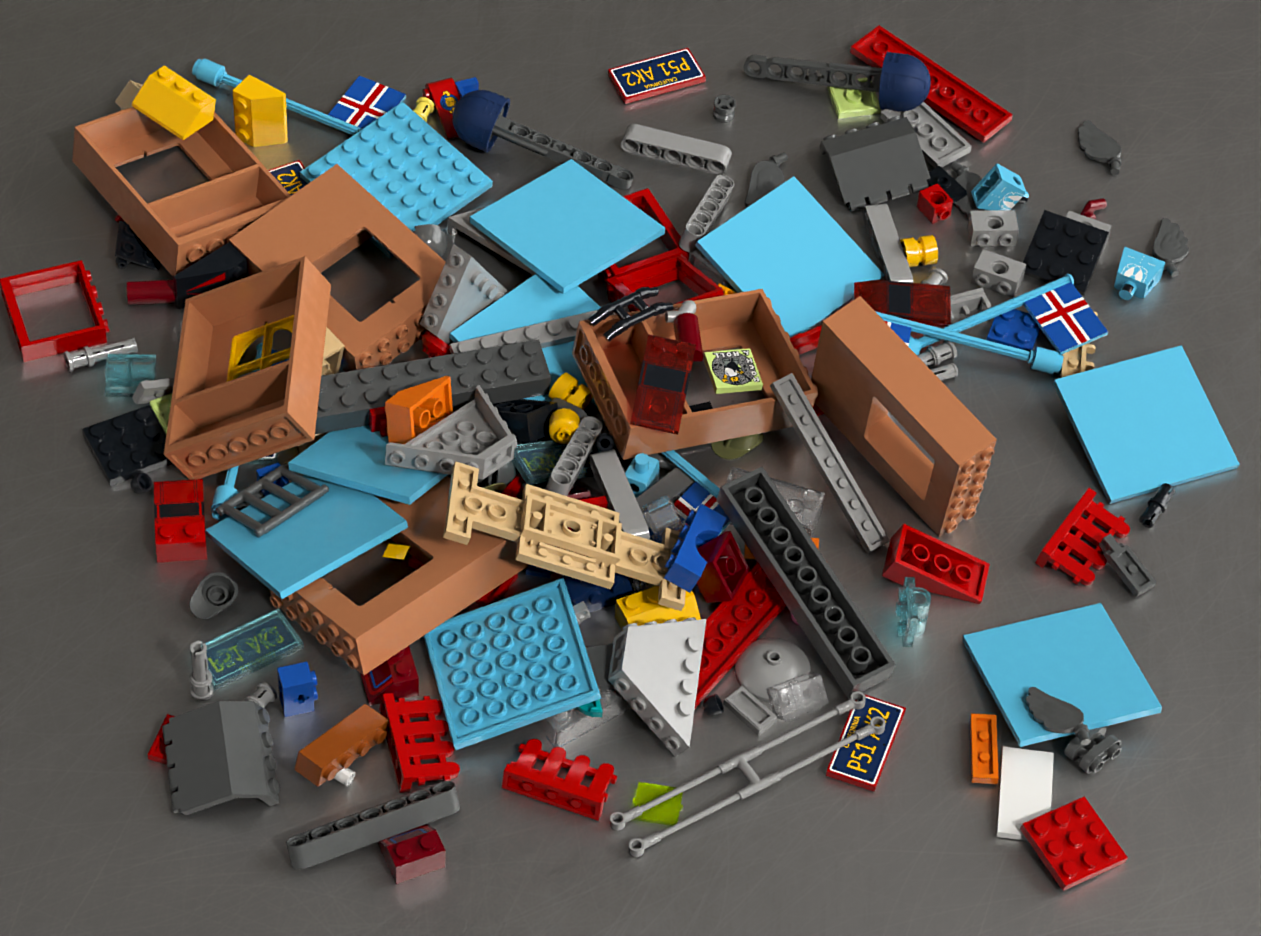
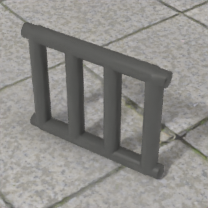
[216,463,329,538]

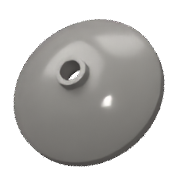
[735,638,811,702]

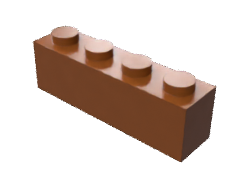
[295,704,389,787]

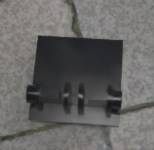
[115,221,160,271]

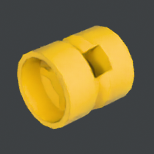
[900,235,938,267]
[548,372,593,410]

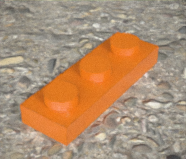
[970,713,999,784]

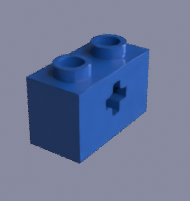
[277,662,318,717]

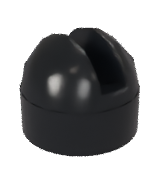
[130,473,152,493]
[703,694,724,716]

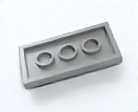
[880,102,972,168]

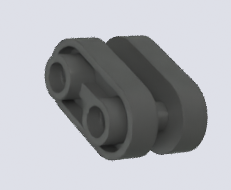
[1064,727,1122,774]

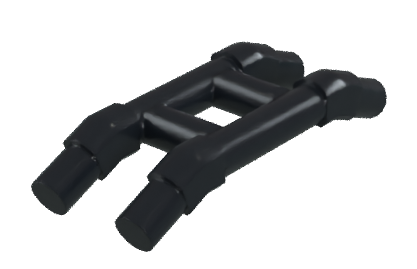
[588,287,674,342]

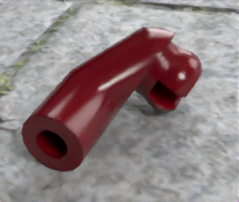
[1080,198,1107,219]

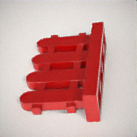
[1035,488,1130,586]
[379,693,460,793]
[502,739,617,821]

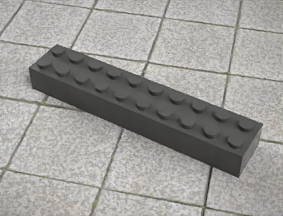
[315,339,551,434]
[717,466,896,699]

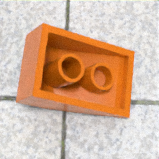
[385,376,453,444]

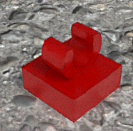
[369,406,388,437]

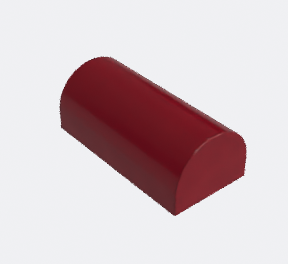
[127,280,175,305]
[673,313,703,362]

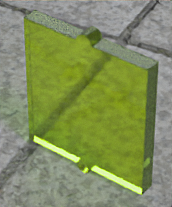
[633,782,683,826]

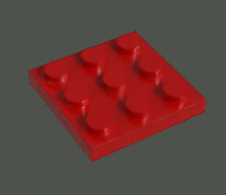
[1020,796,1128,891]

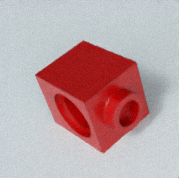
[917,183,953,224]

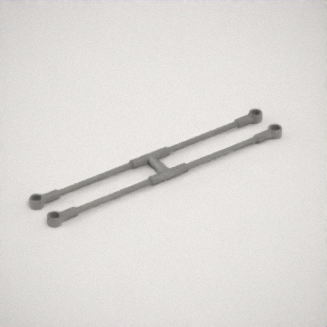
[610,691,885,857]

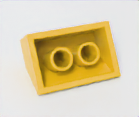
[132,65,216,140]
[233,75,288,147]
[615,586,701,631]

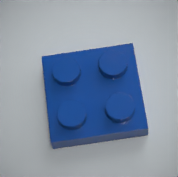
[986,309,1041,351]

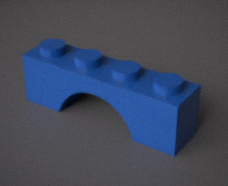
[664,503,726,593]

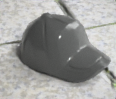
[189,572,238,619]

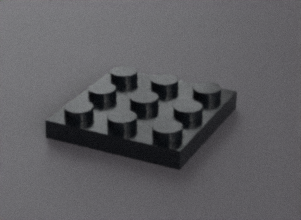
[1023,210,1109,295]
[82,405,173,486]

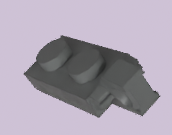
[1099,534,1156,597]

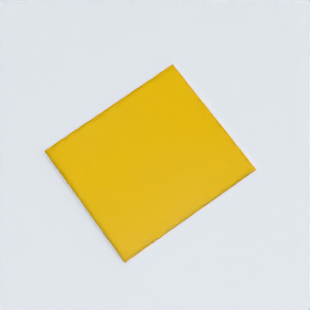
[382,543,410,560]

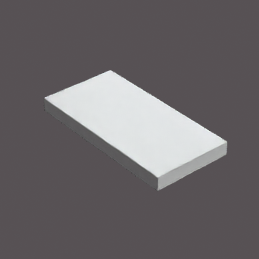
[996,746,1054,841]

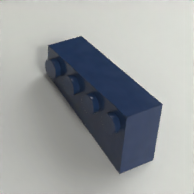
[554,573,634,613]

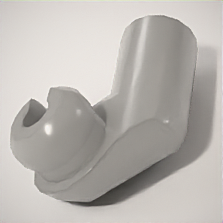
[665,300,697,323]

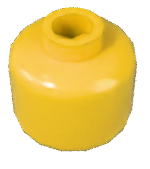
[548,408,580,444]

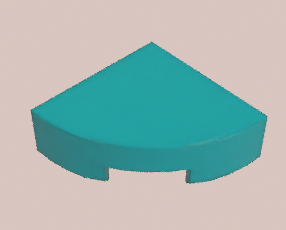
[576,699,603,717]

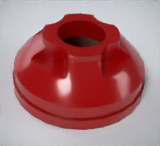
[422,330,451,356]

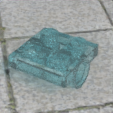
[105,354,157,397]
[896,577,931,647]

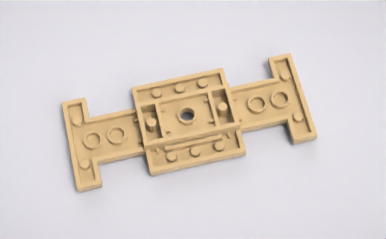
[443,461,686,611]

